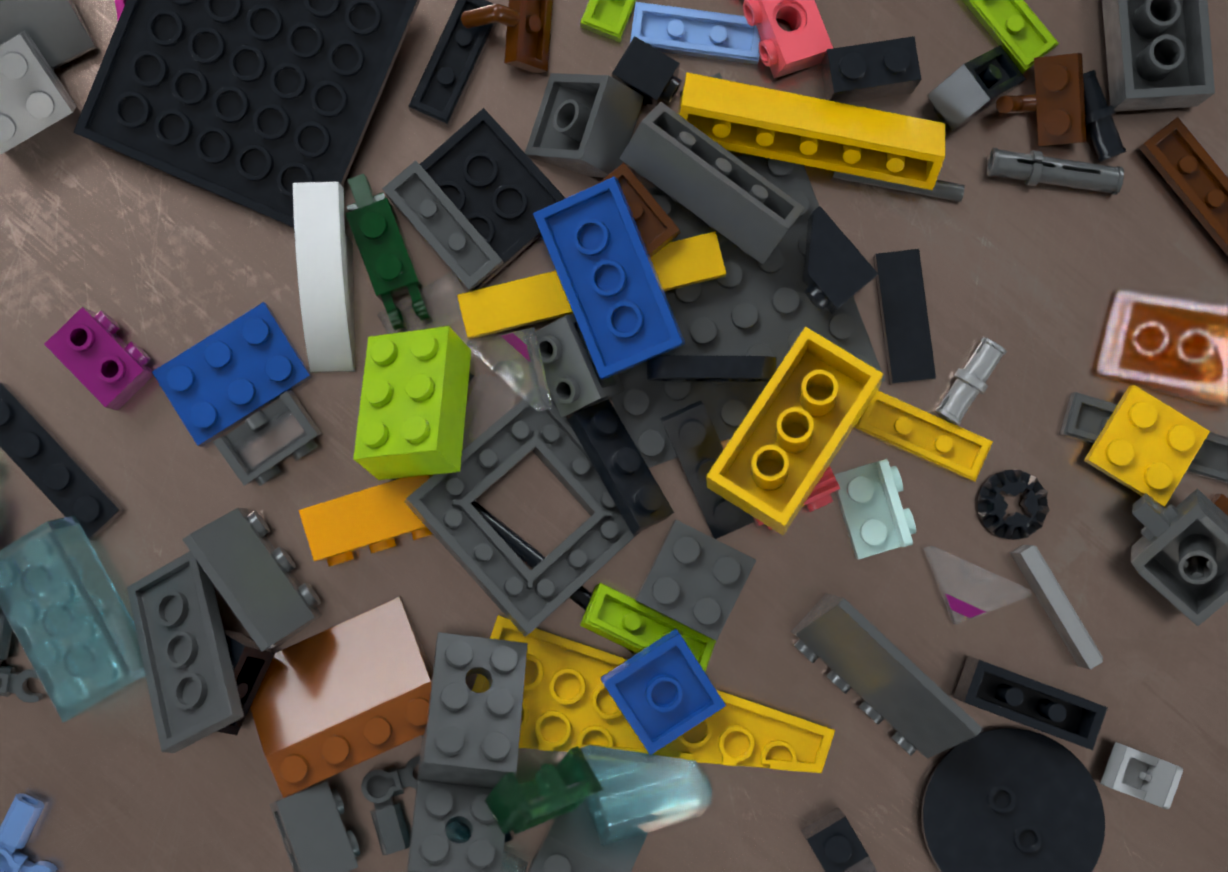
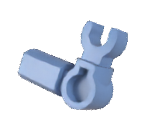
[0,793,58,872]

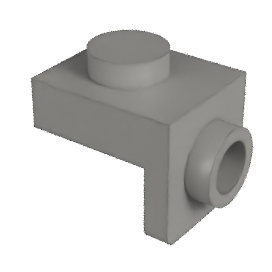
[1100,742,1183,810]

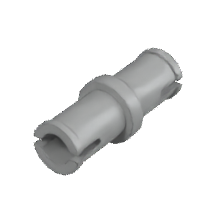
[935,337,1007,426]

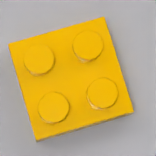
[1084,385,1210,507]

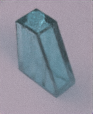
[573,745,712,846]

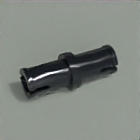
[1083,70,1126,162]

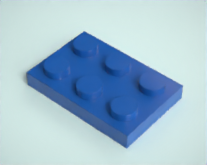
[152,302,313,447]

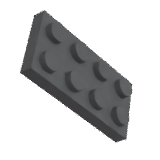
[127,551,244,753]

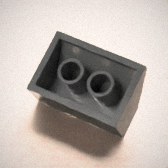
[182,508,322,652]

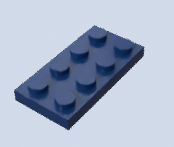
[533,177,686,379]

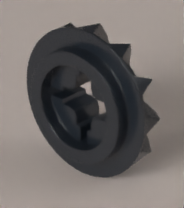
[978,470,1050,540]

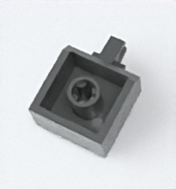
[1131,489,1228,626]

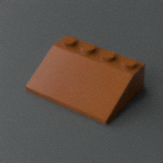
[250,596,433,798]

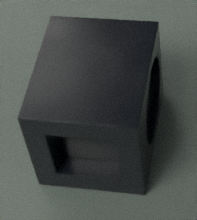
[612,36,682,109]

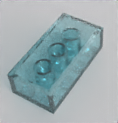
[0,516,146,722]

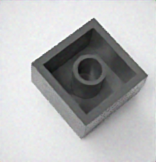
[635,520,756,641]

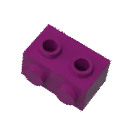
[44,307,154,411]

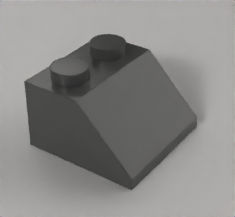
[525,73,644,178]

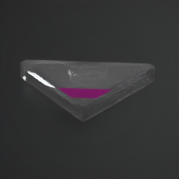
[466,327,552,412]
[924,545,1032,625]

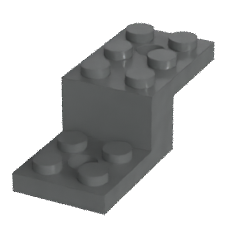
[407,632,528,872]

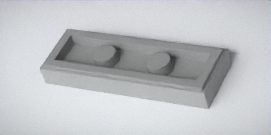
[1010,545,1104,670]

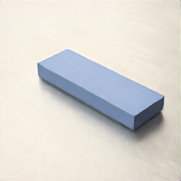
[630,2,761,65]

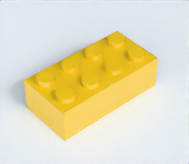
[706,326,884,536]

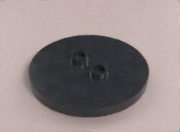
[921,728,1105,872]

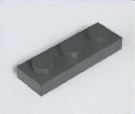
[382,160,504,291]

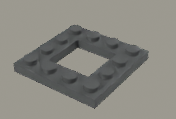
[404,386,641,637]

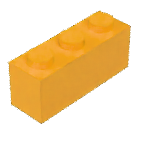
[299,475,433,567]

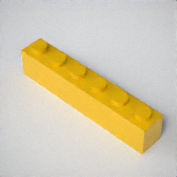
[678,72,945,190]

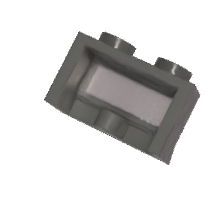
[213,390,322,486]

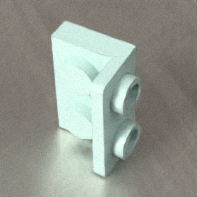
[834,459,917,559]

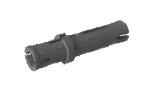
[987,148,1124,195]

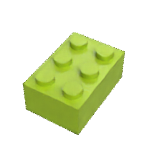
[353,326,471,480]

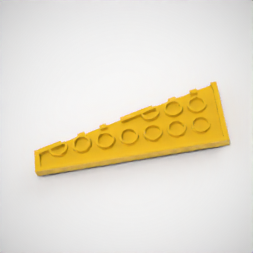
[472,615,835,773]

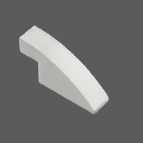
[293,182,355,373]

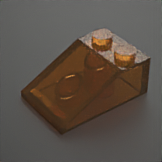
[1096,290,1228,407]

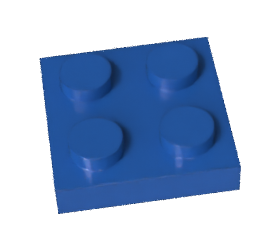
[601,628,726,755]

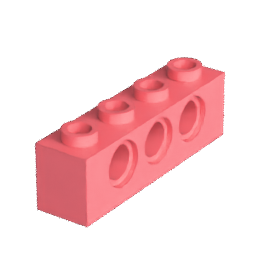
[743,0,833,79]

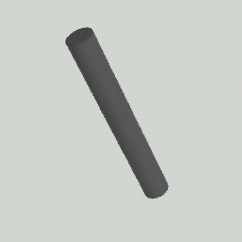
[832,171,965,202]

